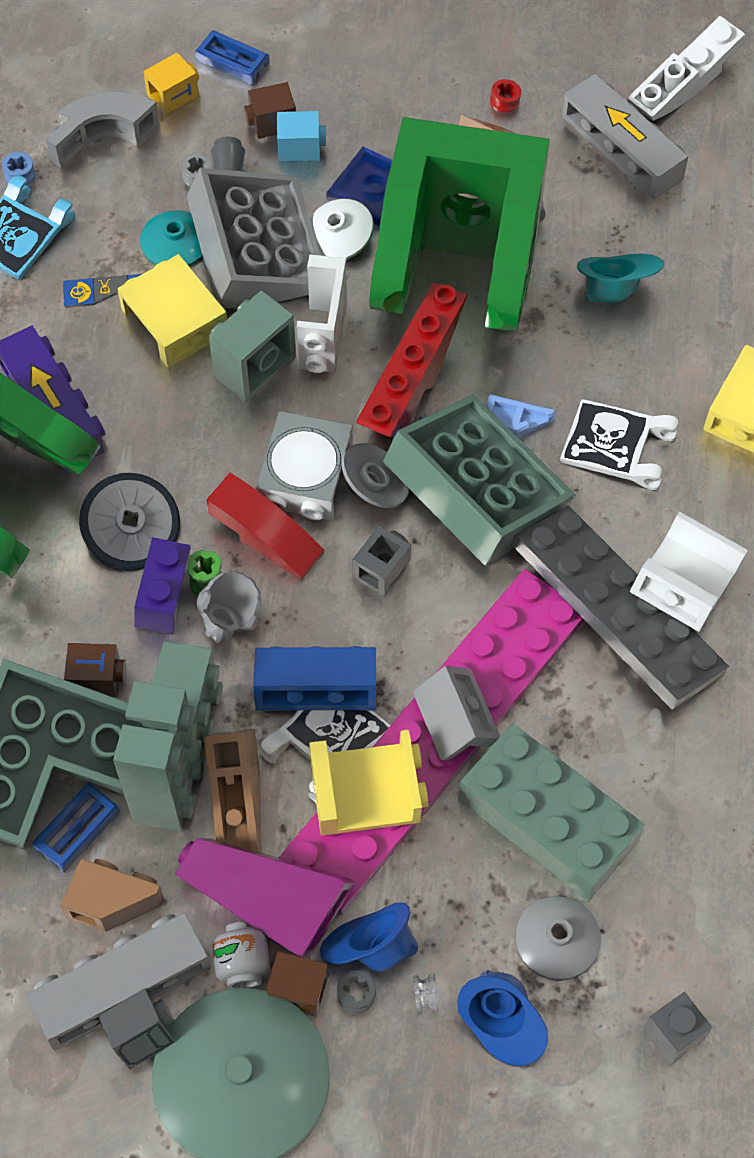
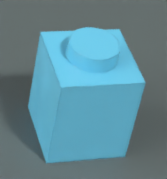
[277,111,326,162]

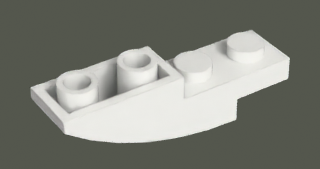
[627,16,745,121]

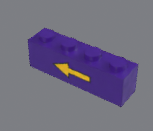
[0,325,106,472]

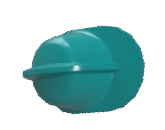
[577,253,664,303]

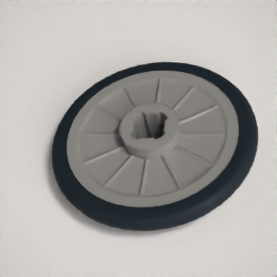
[79,473,180,570]

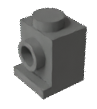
[352,526,411,597]

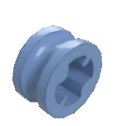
[2,152,36,186]

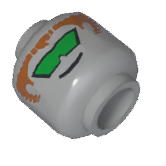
[212,922,271,989]

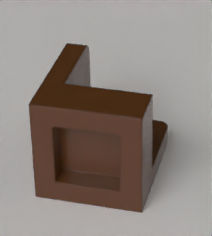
[266,951,329,1017]

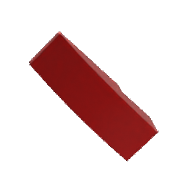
[206,472,324,581]

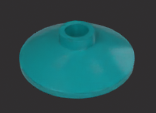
[140,210,203,266]

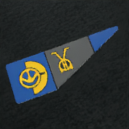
[63,274,142,306]

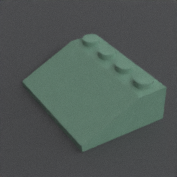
[383,394,576,566]

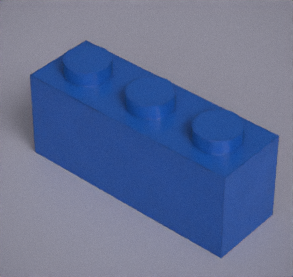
[253,646,376,711]

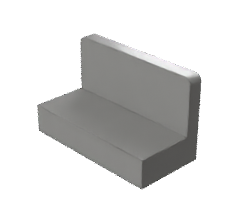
[413,666,500,761]

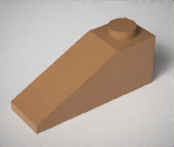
[204,728,261,853]

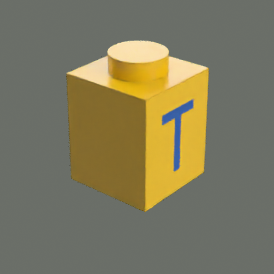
[143,52,199,115]

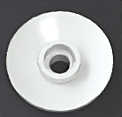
[310,199,374,260]

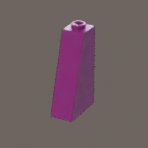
[175,838,355,958]

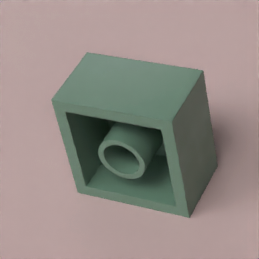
[209,290,296,403]

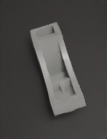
[45,91,159,169]

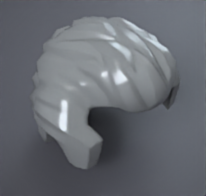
[196,570,262,643]

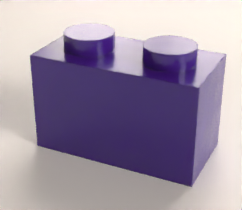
[134,537,191,635]

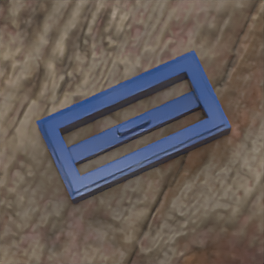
[195,30,270,85]
[32,782,120,872]

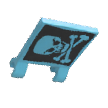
[0,175,75,280]

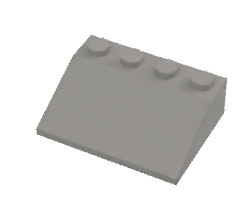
[186,168,321,308]

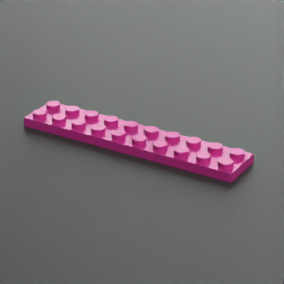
[278,568,585,915]

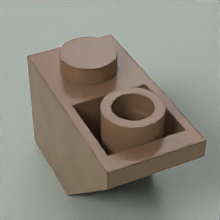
[60,859,164,932]

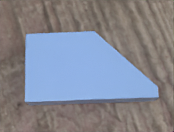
[486,394,556,438]

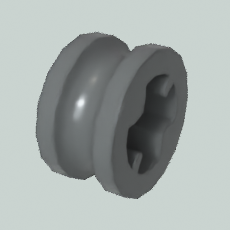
[337,970,376,1014]

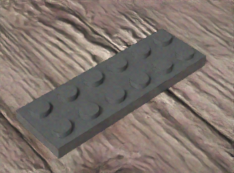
[511,506,729,709]

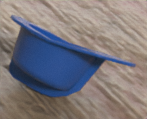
[319,902,418,972]
[457,970,548,1066]

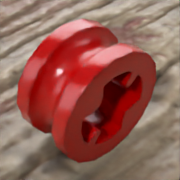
[490,79,522,113]

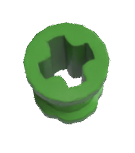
[187,550,222,596]

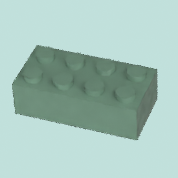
[458,723,645,902]

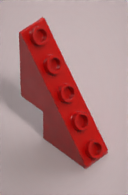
[356,282,468,437]

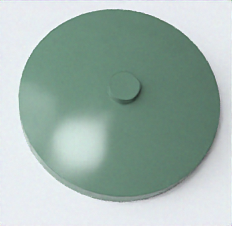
[152,988,330,1158]

